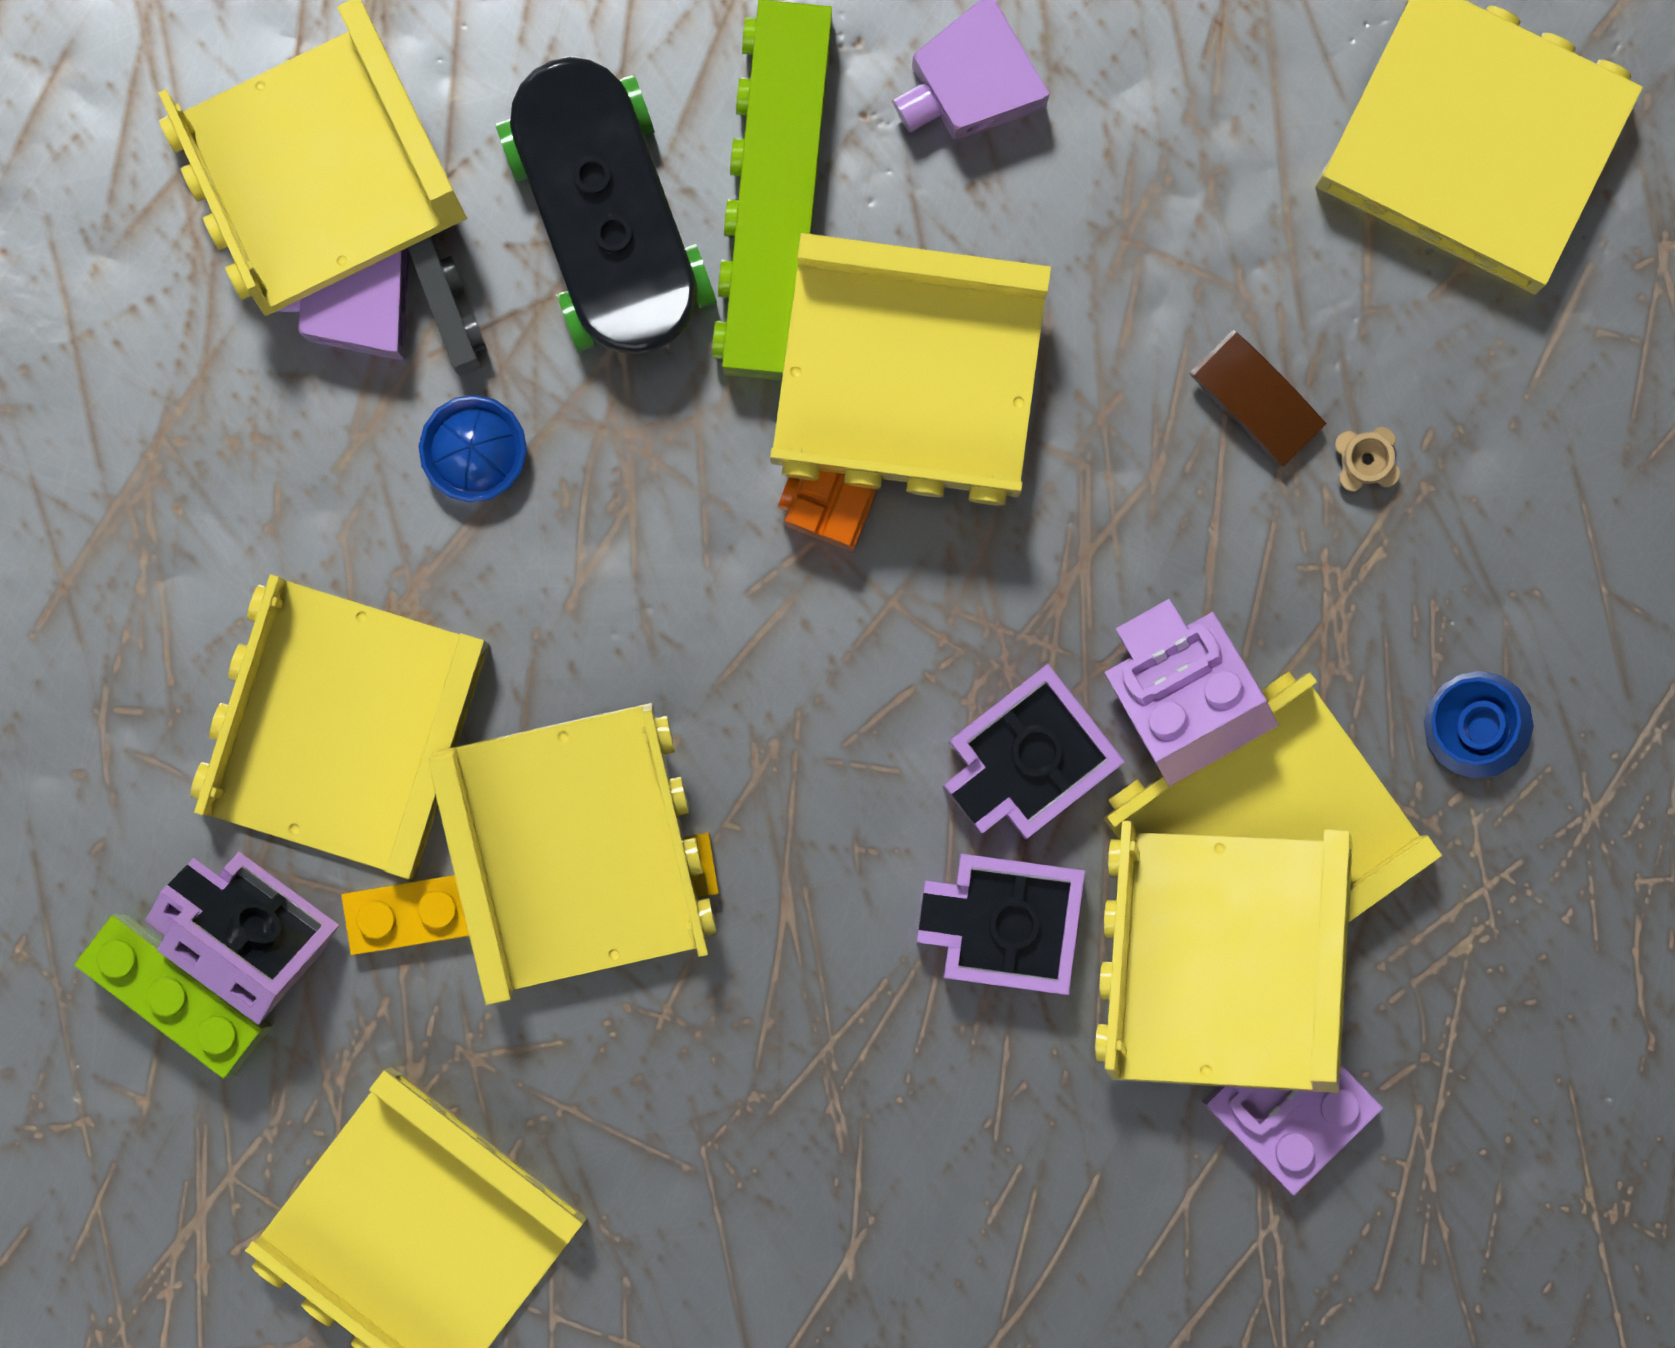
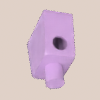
[893,0,1050,140]
[276,248,409,360]

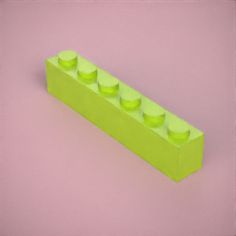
[712,0,832,381]

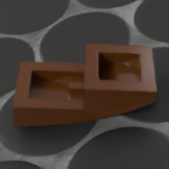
[1189,330,1327,467]

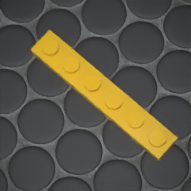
[341,832,719,955]

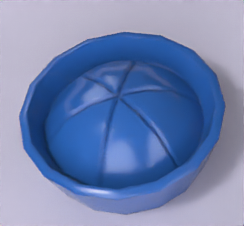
[418,395,527,503]
[1424,671,1534,779]

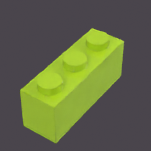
[74,914,273,1079]

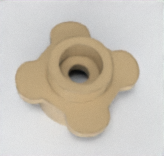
[1334,427,1400,492]

